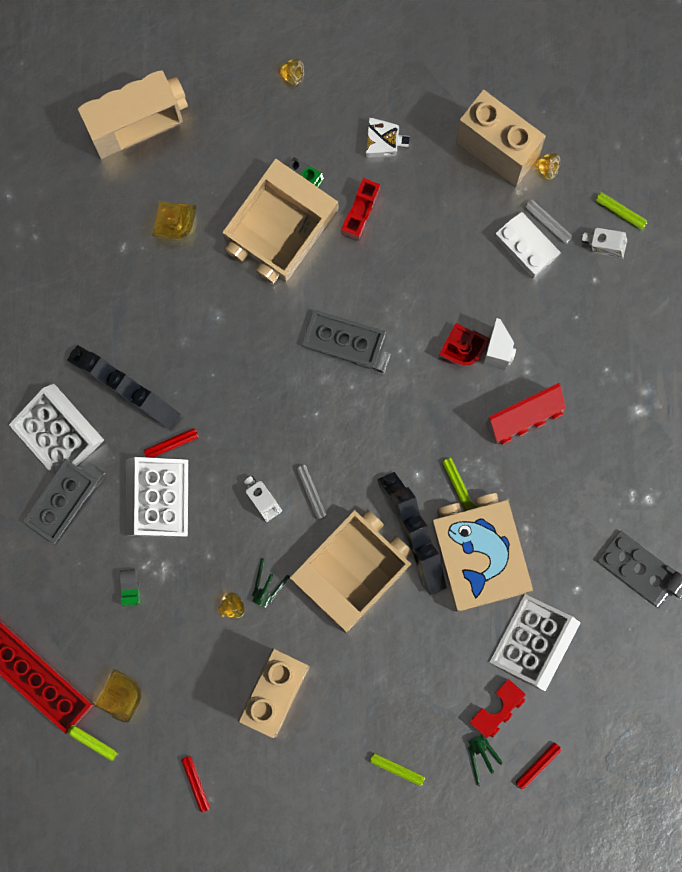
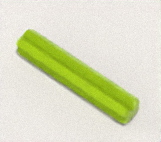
[596,192,647,229]
[442,458,474,511]
[67,725,117,761]
[370,754,425,786]

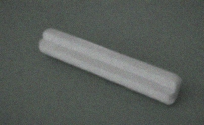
[525,199,572,243]
[296,465,326,519]

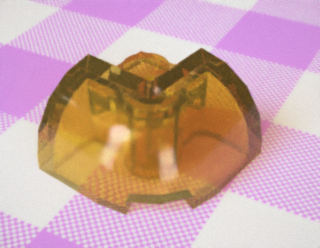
[152,201,197,240]
[95,669,141,723]

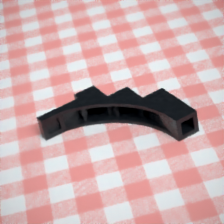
[67,345,181,430]
[377,472,447,596]

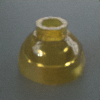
[279,59,304,85]
[536,153,560,179]
[219,592,245,619]

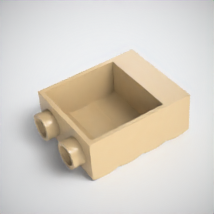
[78,71,188,159]
[222,159,339,284]
[290,509,412,633]
[238,648,309,738]

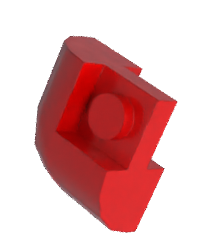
[439,323,490,366]

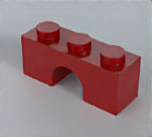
[341,178,381,241]
[469,679,526,738]

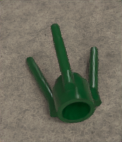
[251,558,290,608]
[468,735,503,786]

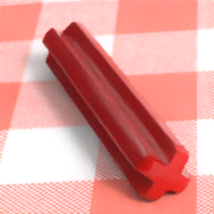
[144,428,198,458]
[516,743,562,790]
[181,756,210,813]

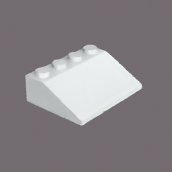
[9,384,104,476]
[125,457,188,537]
[489,594,580,691]

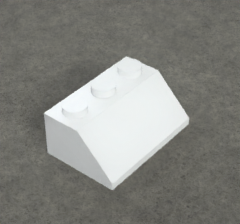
[494,212,561,279]
[483,318,516,370]

